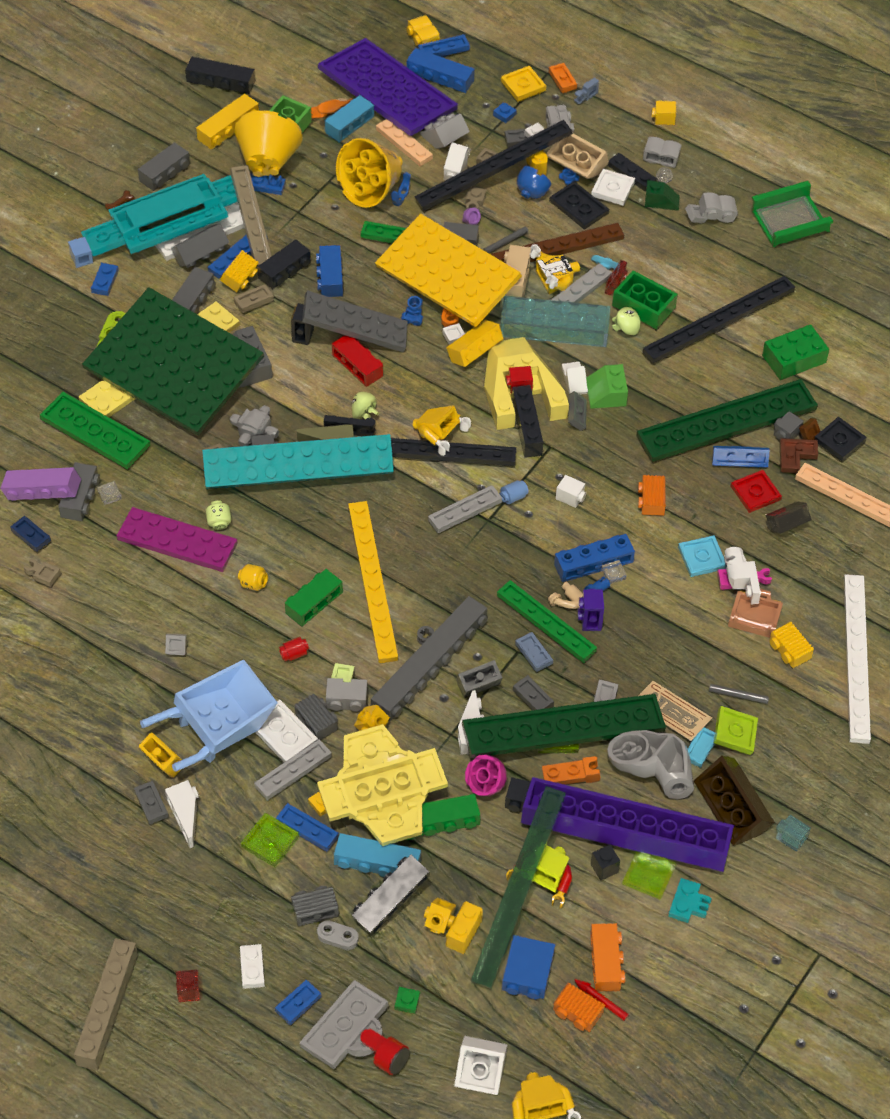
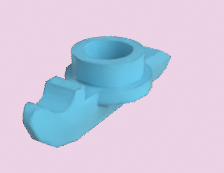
[591,255,623,270]

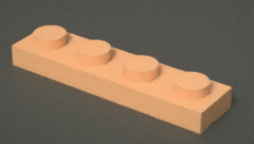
[376,119,433,167]

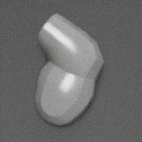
[607,730,694,800]

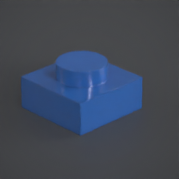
[493,102,517,123]

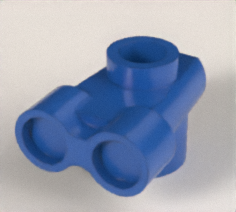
[401,296,423,326]

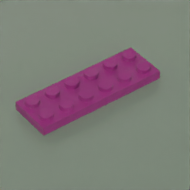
[117,507,238,572]

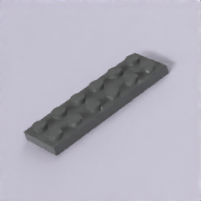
[302,290,408,352]

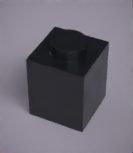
[505,777,530,812]
[590,844,620,881]

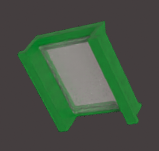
[752,181,833,248]

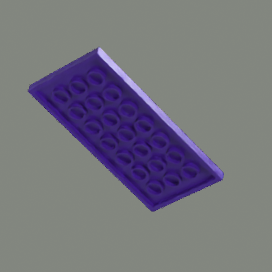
[318,38,458,136]

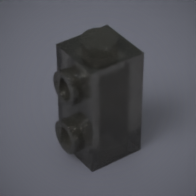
[766,501,812,534]

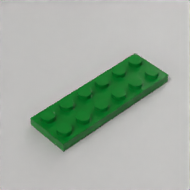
[40,392,150,469]

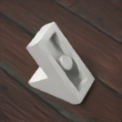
[561,362,588,395]

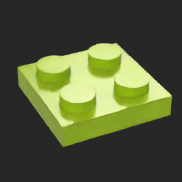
[713,706,758,755]

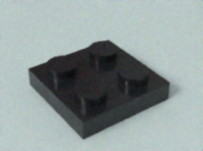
[814,416,867,462]

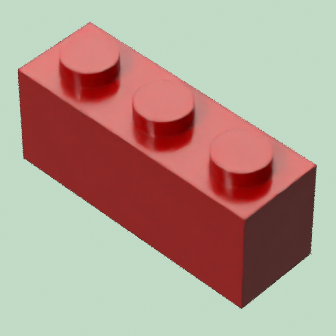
[332,335,384,387]

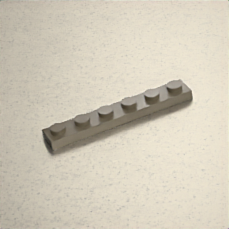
[230,165,271,268]

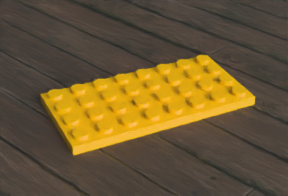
[375,213,522,327]

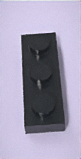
[607,153,657,192]

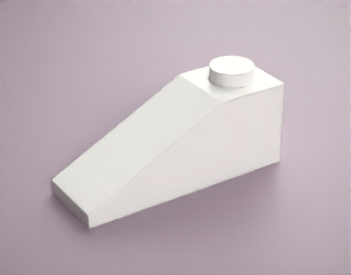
[165,780,199,848]

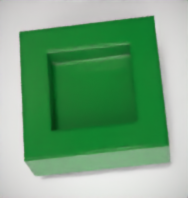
[394,987,420,1014]

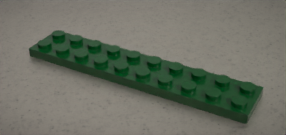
[636,379,818,462]
[462,694,666,758]

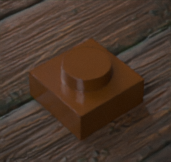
[799,418,821,440]

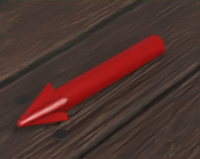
[574,979,629,1021]

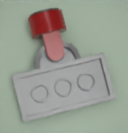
[299,980,409,1075]

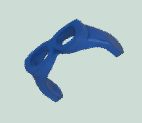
[391,172,411,206]

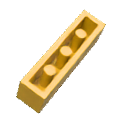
[196,94,259,150]

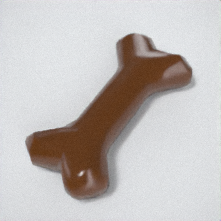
[105,190,135,210]

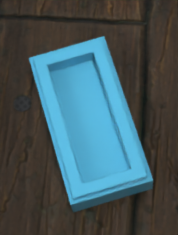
[688,727,715,768]

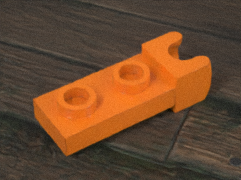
[542,756,600,785]

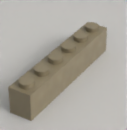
[74,938,138,1071]

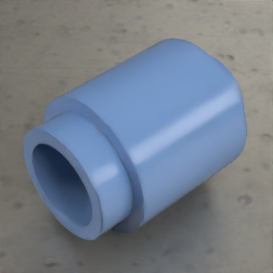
[499,480,528,504]

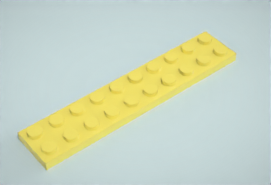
[79,302,240,417]

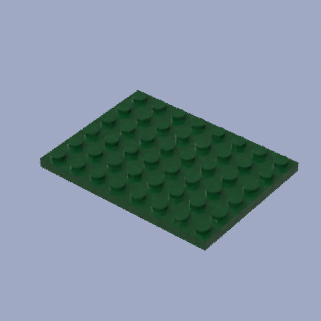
[82,287,264,436]

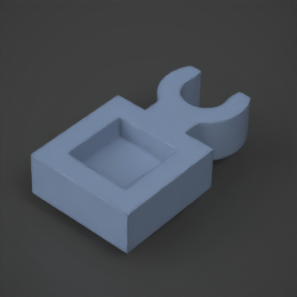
[574,77,599,104]

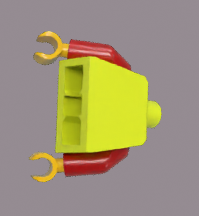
[506,845,572,909]

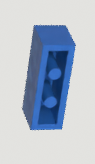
[316,245,343,297]

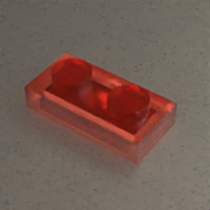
[604,260,628,296]

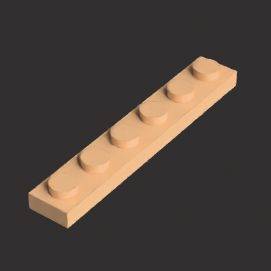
[795,463,890,527]

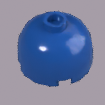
[517,166,552,199]

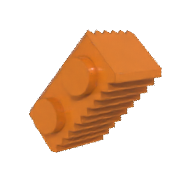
[638,475,666,516]
[553,983,605,1032]

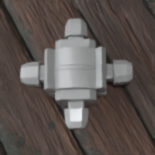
[230,405,279,446]

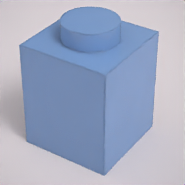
[68,237,93,268]

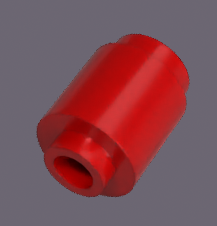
[279,636,309,662]

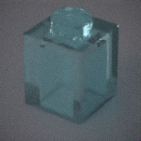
[776,815,811,852]

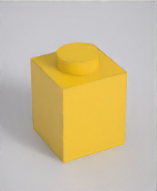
[652,101,676,125]

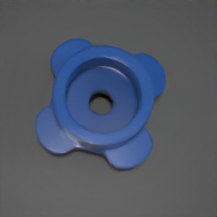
[559,168,579,185]

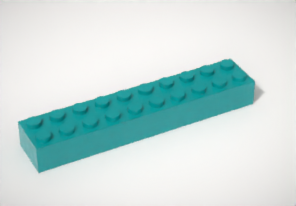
[202,434,394,489]

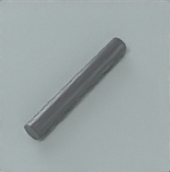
[483,226,528,253]
[709,684,769,704]

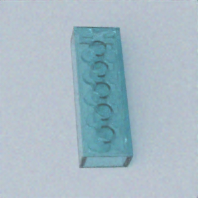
[500,296,611,347]

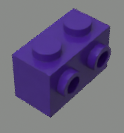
[578,589,604,631]

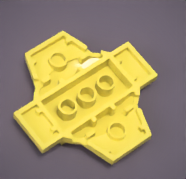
[317,724,448,846]

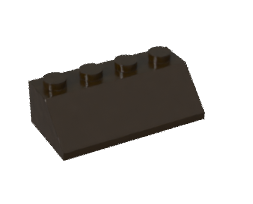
[694,755,775,846]

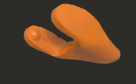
[311,98,353,119]

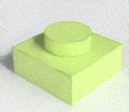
[331,663,355,682]

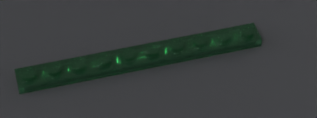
[471,786,566,989]

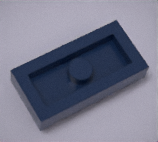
[10,516,51,552]

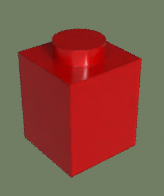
[505,366,533,393]

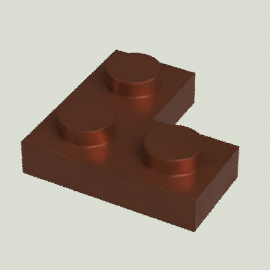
[780,438,818,473]

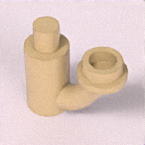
[548,582,583,609]

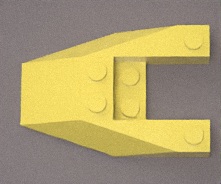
[484,337,569,430]

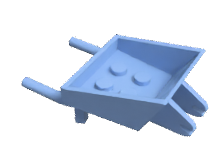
[140,660,278,772]

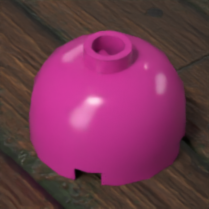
[465,755,507,796]

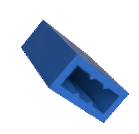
[502,935,555,999]

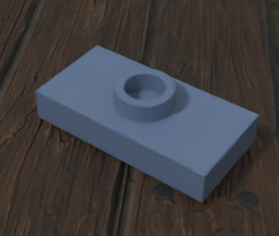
[515,632,553,672]

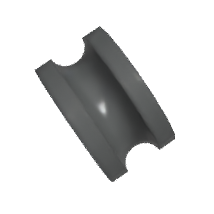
[417,626,434,645]

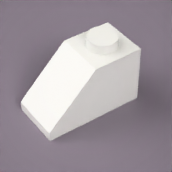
[444,142,468,180]

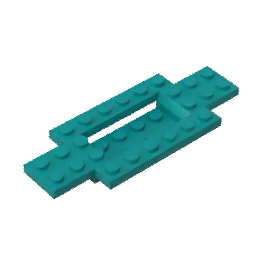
[81,174,238,257]

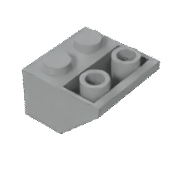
[420,113,470,149]

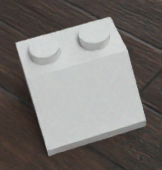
[455,1036,508,1095]

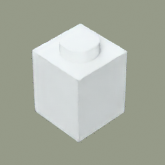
[556,475,586,508]

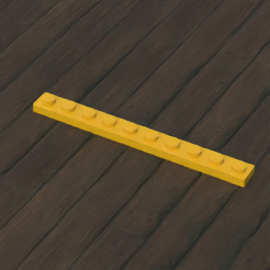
[348,501,398,663]

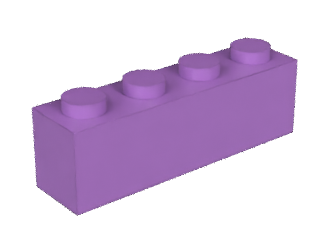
[0,467,81,500]

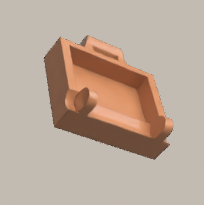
[728,589,783,638]

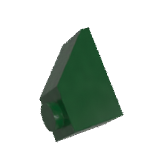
[644,180,680,211]

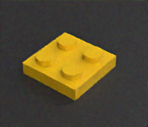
[501,66,546,102]

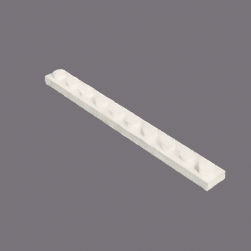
[844,575,871,744]

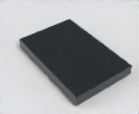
[549,181,610,230]

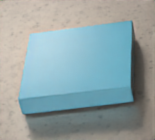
[678,535,727,577]

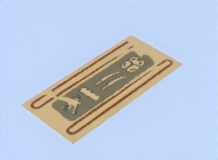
[639,681,712,741]

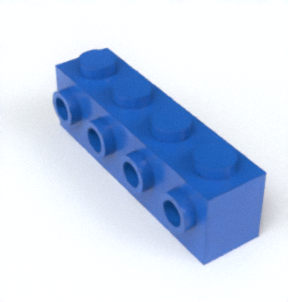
[554,534,635,582]

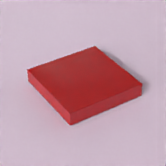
[730,470,782,513]

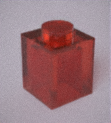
[176,970,200,1002]

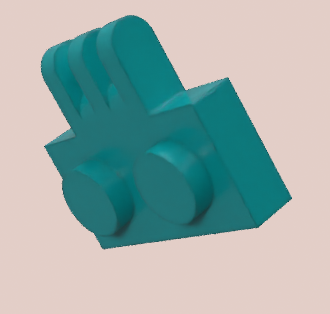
[668,878,712,923]

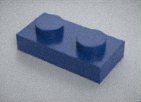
[91,263,119,296]
[275,980,321,1025]

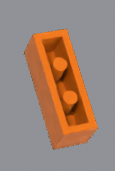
[590,923,625,992]

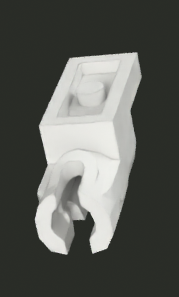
[724,547,761,604]

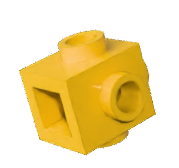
[354,705,390,731]
[424,897,456,934]

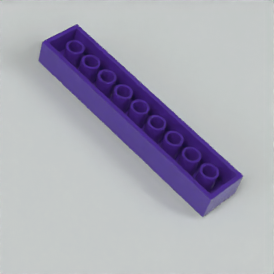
[521,777,734,872]

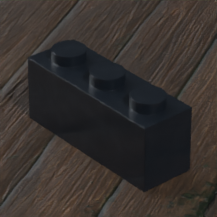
[257,240,311,290]

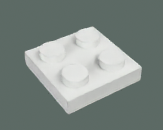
[591,169,635,206]

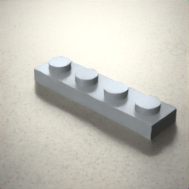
[551,263,612,314]
[428,485,502,533]
[254,739,332,801]

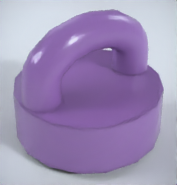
[462,208,481,225]

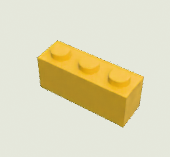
[446,320,504,367]

